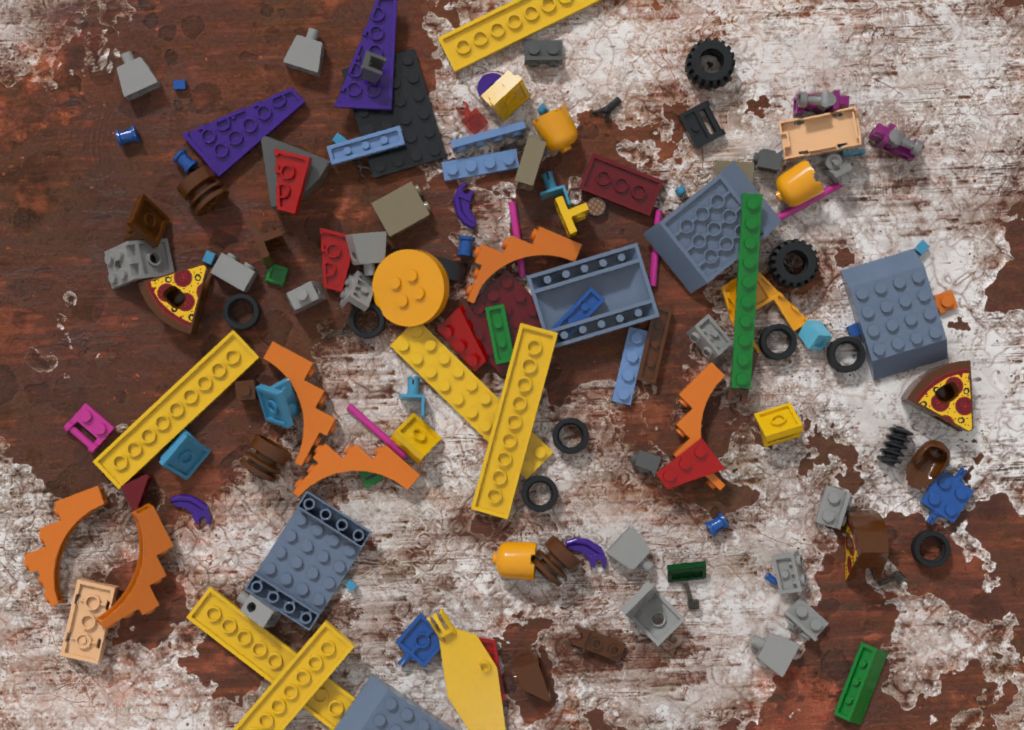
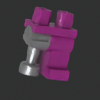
[793,90,849,116]
[868,123,924,162]

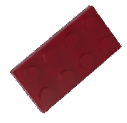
[578,153,664,217]

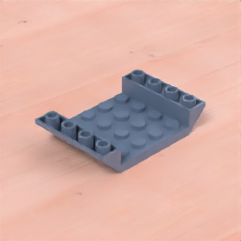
[643,161,781,293]
[244,490,372,631]

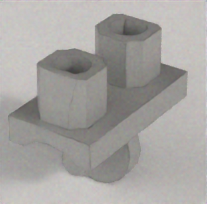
[821,153,852,185]

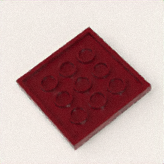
[464,269,542,378]

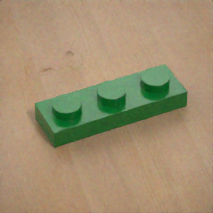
[485,304,513,365]

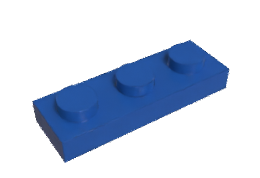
[552,287,605,341]

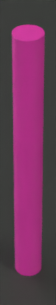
[777,182,845,221]
[509,202,527,278]
[649,210,663,287]
[346,404,408,459]

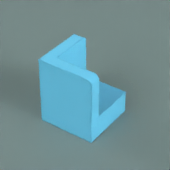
[798,320,832,351]

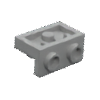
[340,270,374,312]
[686,314,733,361]
[814,485,852,530]
[772,550,808,595]
[784,597,829,642]

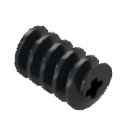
[876,425,914,469]

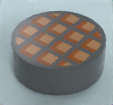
[587,197,606,217]

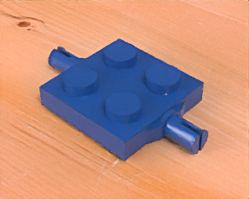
[919,467,974,526]
[395,612,444,668]

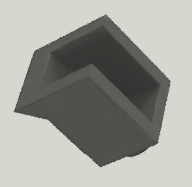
[359,50,387,84]
[752,149,784,174]
[630,449,662,478]

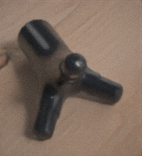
[592,97,622,122]

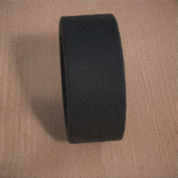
[223,293,261,330]
[349,302,386,339]
[759,324,797,360]
[826,336,866,373]
[552,418,589,454]
[522,476,558,512]
[911,530,951,568]

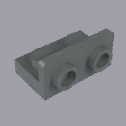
[524,40,563,67]

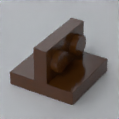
[124,194,170,248]
[249,221,286,269]

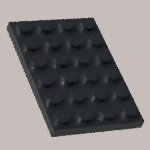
[342,49,447,179]

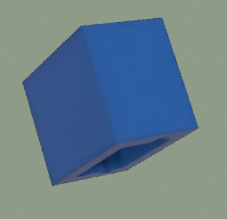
[173,79,187,91]
[846,323,860,337]

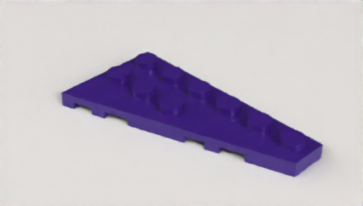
[334,0,398,111]
[182,87,306,178]

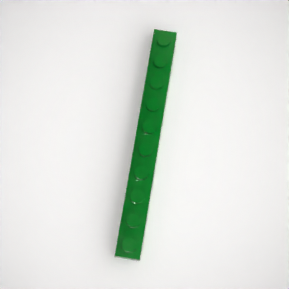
[730,193,763,389]

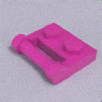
[63,403,116,454]

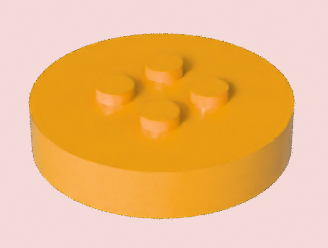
[372,249,450,327]

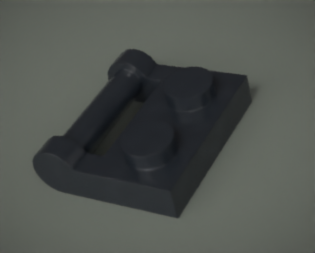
[678,100,726,150]

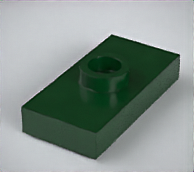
[667,561,706,583]

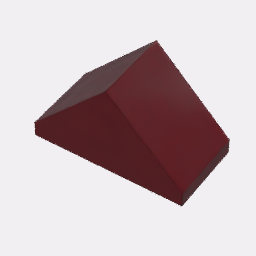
[121,474,154,511]

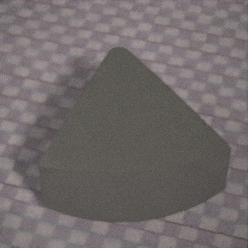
[261,136,332,211]

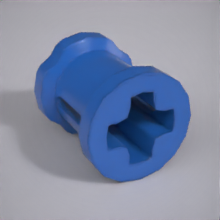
[115,125,140,147]
[172,149,198,174]
[456,236,475,257]
[705,512,730,537]

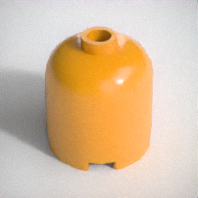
[532,104,578,153]
[774,160,824,207]
[492,541,537,581]

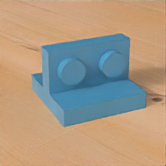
[255,378,300,428]
[159,429,211,480]

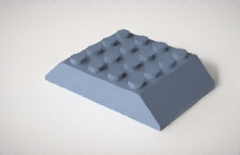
[526,243,660,349]
[840,249,948,380]
[334,674,456,730]

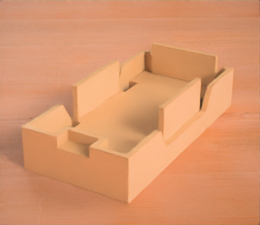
[779,106,863,161]
[60,578,119,664]

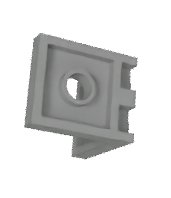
[104,238,174,289]
[620,582,686,647]

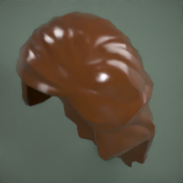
[905,440,950,489]

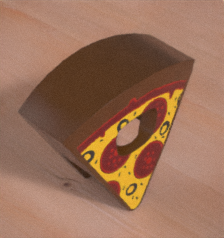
[138,264,213,336]
[901,360,973,432]
[845,510,889,581]

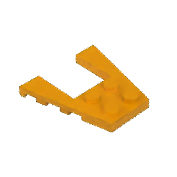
[720,271,808,353]

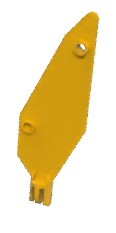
[426,608,506,730]

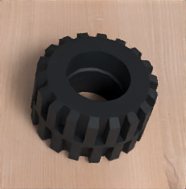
[685,37,735,90]
[768,239,820,289]

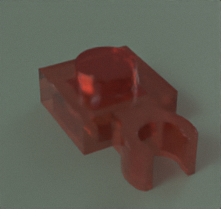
[456,101,488,134]

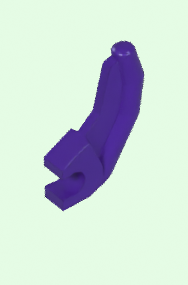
[453,182,476,229]
[170,494,212,525]
[565,537,606,568]

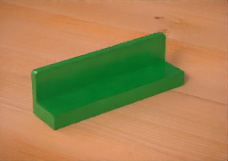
[834,642,888,724]

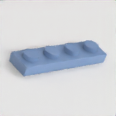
[450,121,526,153]
[326,126,406,166]
[441,149,519,182]
[611,327,648,405]

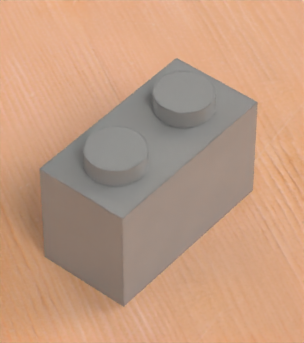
[210,252,258,293]

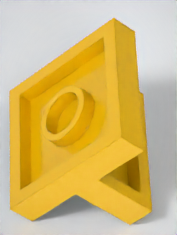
[481,70,531,122]
[554,196,589,239]
[754,403,804,447]
[390,413,442,464]

